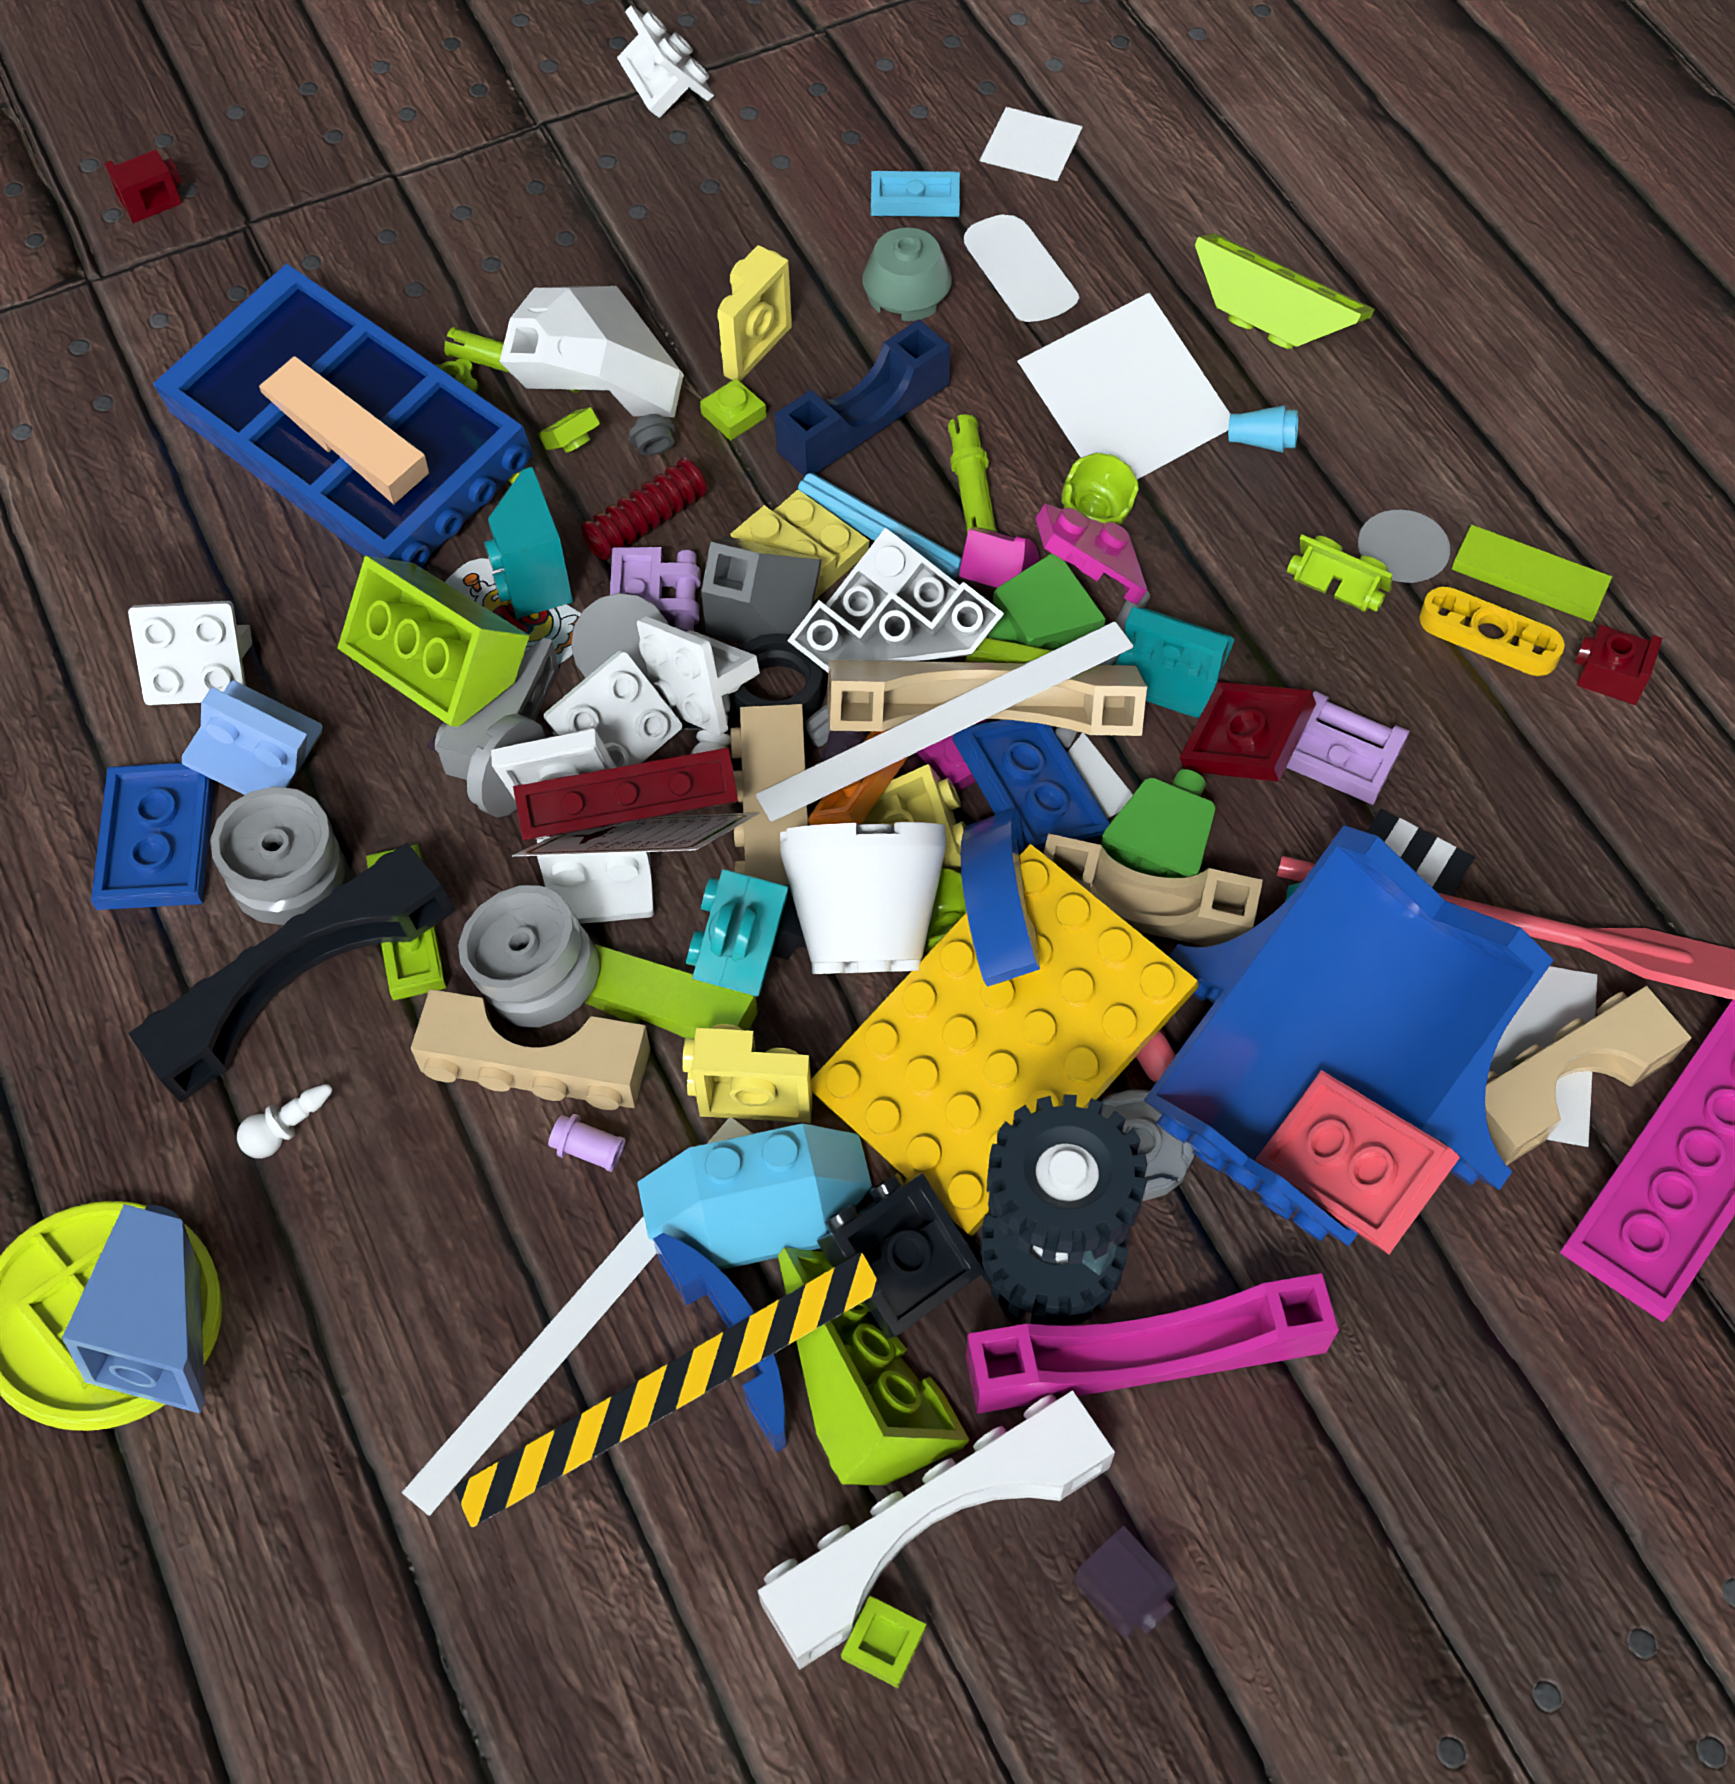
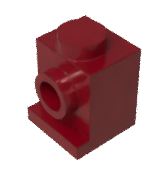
[103,149,182,224]
[1574,625,1663,705]

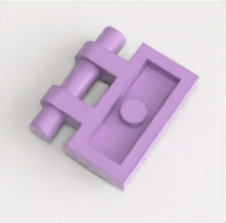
[610,547,701,632]

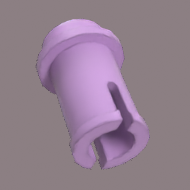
[549,1114,625,1172]

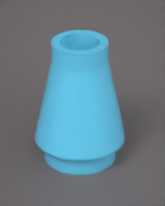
[1228,405,1298,453]

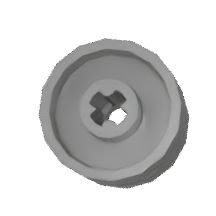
[210,786,345,925]
[458,885,600,1027]

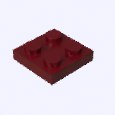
[1179,682,1316,782]

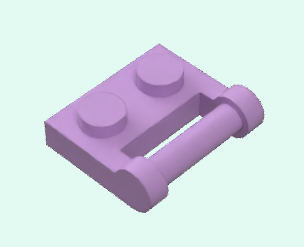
[1286,691,1410,805]

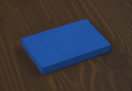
[952,720,1110,855]
[91,763,215,910]

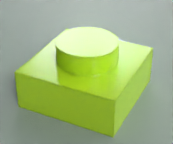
[700,378,767,441]
[537,407,600,453]
[841,1595,926,1688]

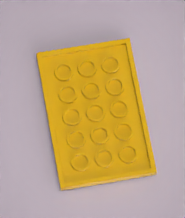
[811,844,1199,1238]

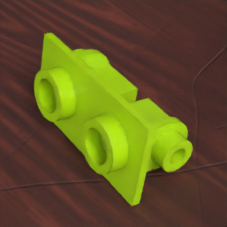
[1287,534,1393,613]

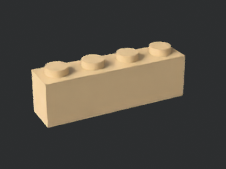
[731,704,808,886]

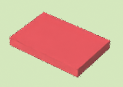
[1255,1070,1460,1255]

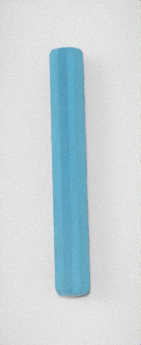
[798,473,962,580]

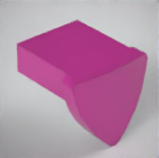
[958,527,1040,588]

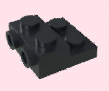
[816,1173,985,1339]

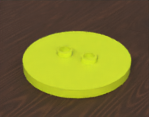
[0,1201,223,1431]

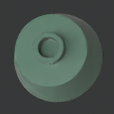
[862,228,952,321]

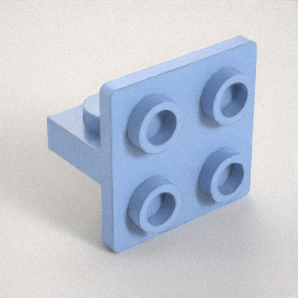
[182,681,323,795]

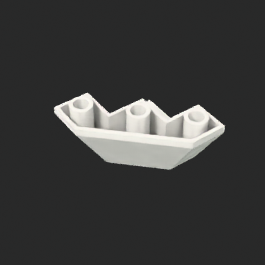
[500,286,684,417]
[787,527,1004,672]

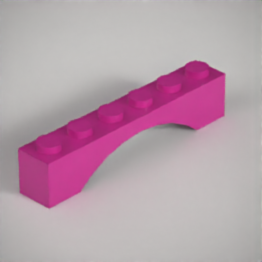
[965,1273,1339,1414]

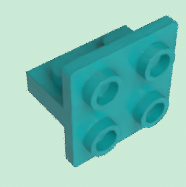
[1115,606,1234,719]

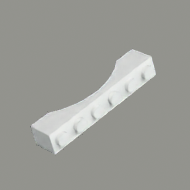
[758,1390,1115,1670]

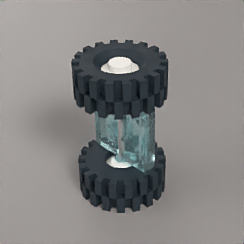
[979,1094,1148,1326]

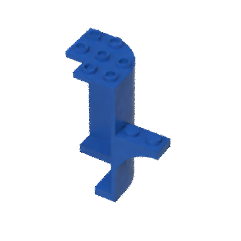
[1144,825,1554,1246]

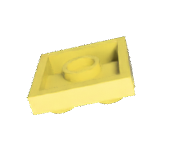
[717,245,792,382]
[731,490,869,600]
[862,764,966,873]
[683,1024,813,1123]

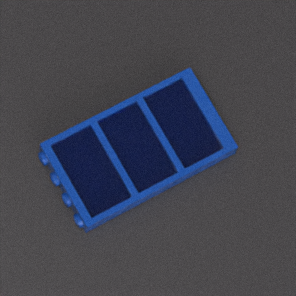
[153,263,533,567]

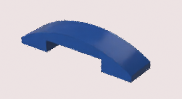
[960,808,1040,987]
[653,1233,787,1453]

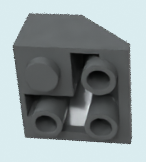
[701,536,822,643]

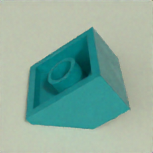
[484,467,573,619]

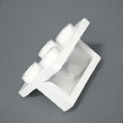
[617,5,714,118]
[128,601,252,705]
[637,616,760,735]
[544,650,682,767]
[537,837,654,924]

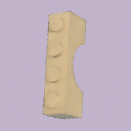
[1043,834,1263,947]
[1485,986,1692,1165]
[411,989,650,1110]

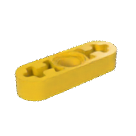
[1419,587,1565,676]

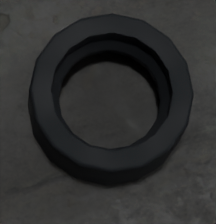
[730,633,824,722]

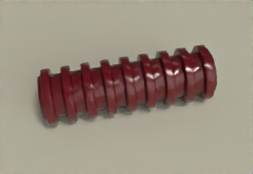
[581,458,707,560]

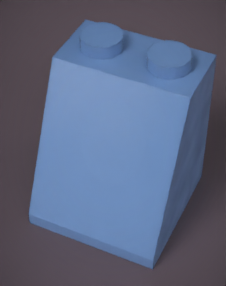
[62,1204,205,1414]

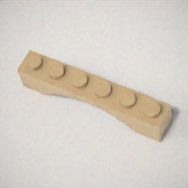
[827,660,1147,736]

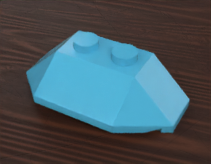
[637,1123,872,1270]

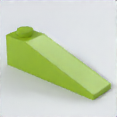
[778,1247,970,1485]

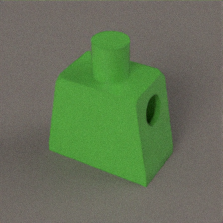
[986,553,1105,651]
[1101,769,1216,878]

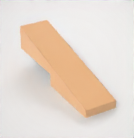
[259,356,429,504]

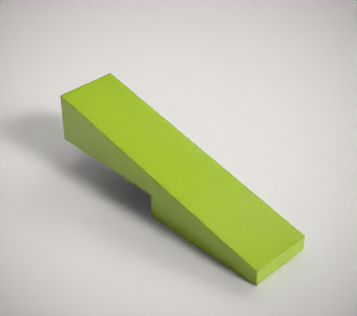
[584,944,758,1038]

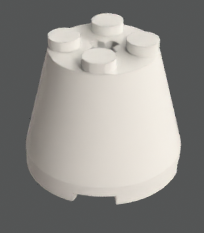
[780,822,946,974]

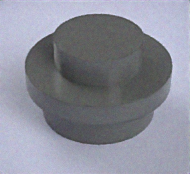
[628,414,675,456]

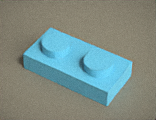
[871,171,960,217]

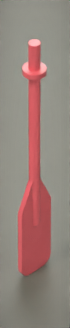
[1277,856,1735,1000]

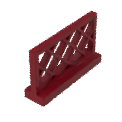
[513,747,739,842]

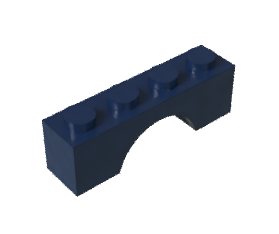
[774,319,950,477]

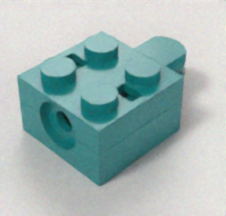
[686,869,790,997]

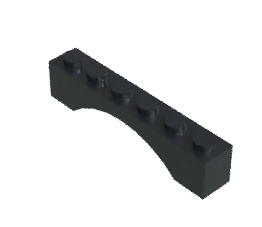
[128,842,456,1103]

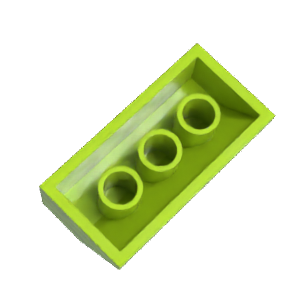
[337,555,530,727]

